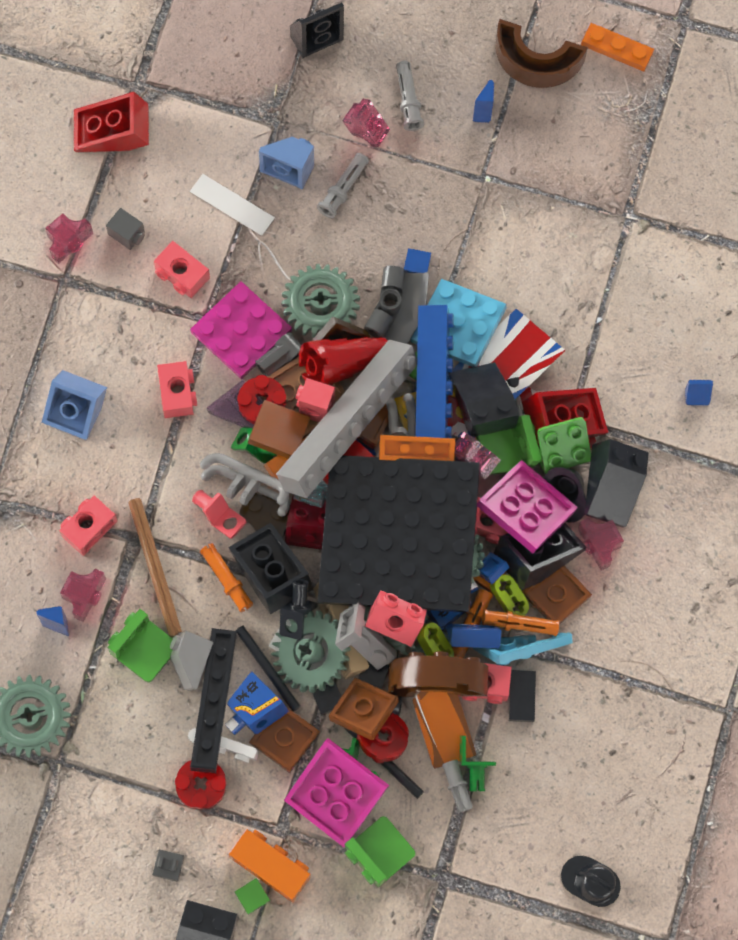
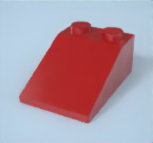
[74,92,149,152]
[521,388,608,447]

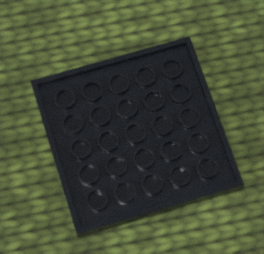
[317,455,480,613]

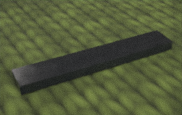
[190,628,237,773]

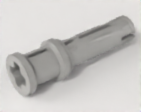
[396,61,424,131]
[317,153,369,218]

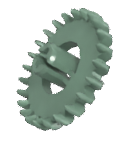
[281,264,360,338]
[271,610,351,693]
[0,675,72,758]

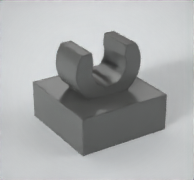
[152,849,184,882]

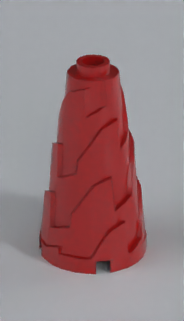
[299,337,388,386]

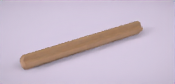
[128,498,182,638]

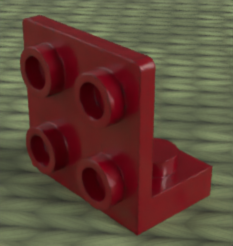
[285,493,327,550]

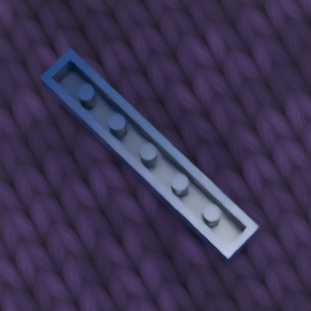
[416,305,454,438]

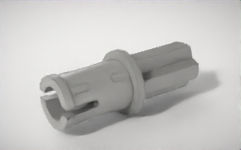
[442,760,472,812]

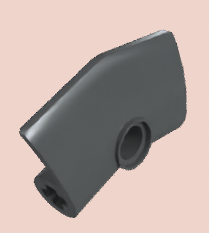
[364,266,429,344]

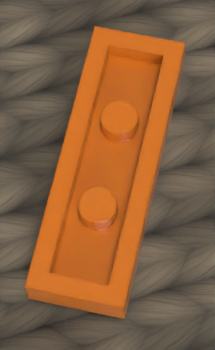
[581,23,654,72]
[379,435,455,461]

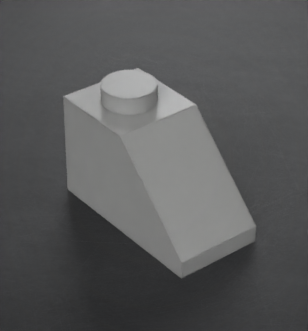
[170,631,213,691]

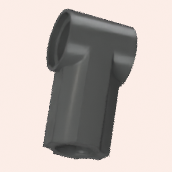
[255,333,302,376]

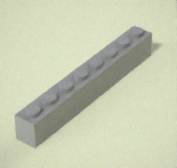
[276,340,417,498]

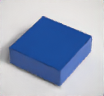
[404,248,431,273]
[478,552,510,584]

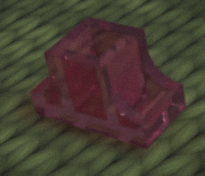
[342,98,390,147]
[45,213,93,264]
[454,432,501,480]
[578,517,624,571]
[60,568,106,622]

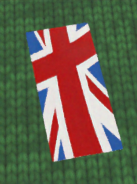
[404,309,565,457]

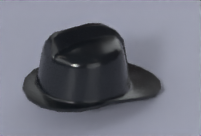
[544,467,586,523]
[561,856,621,907]

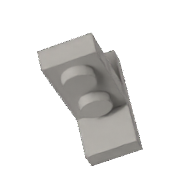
[335,602,397,670]

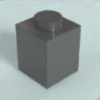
[106,208,145,250]

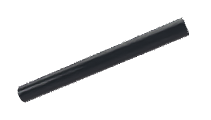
[236,625,301,712]
[344,728,424,799]

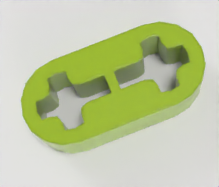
[490,575,529,616]
[417,623,454,657]

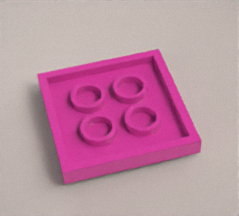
[190,281,292,380]
[477,460,578,553]
[284,738,389,848]

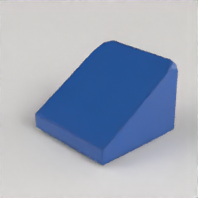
[685,380,713,405]

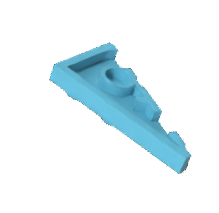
[473,632,573,665]

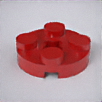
[237,375,286,424]
[357,713,409,763]
[175,760,226,810]

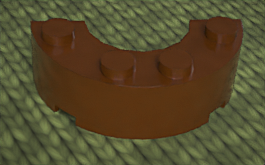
[495,19,588,88]
[388,651,489,698]

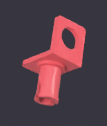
[192,490,247,539]

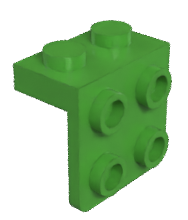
[476,415,542,475]
[537,417,591,474]
[107,609,173,683]
[344,816,415,888]

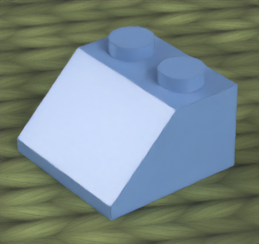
[259,137,314,189]
[41,370,107,440]

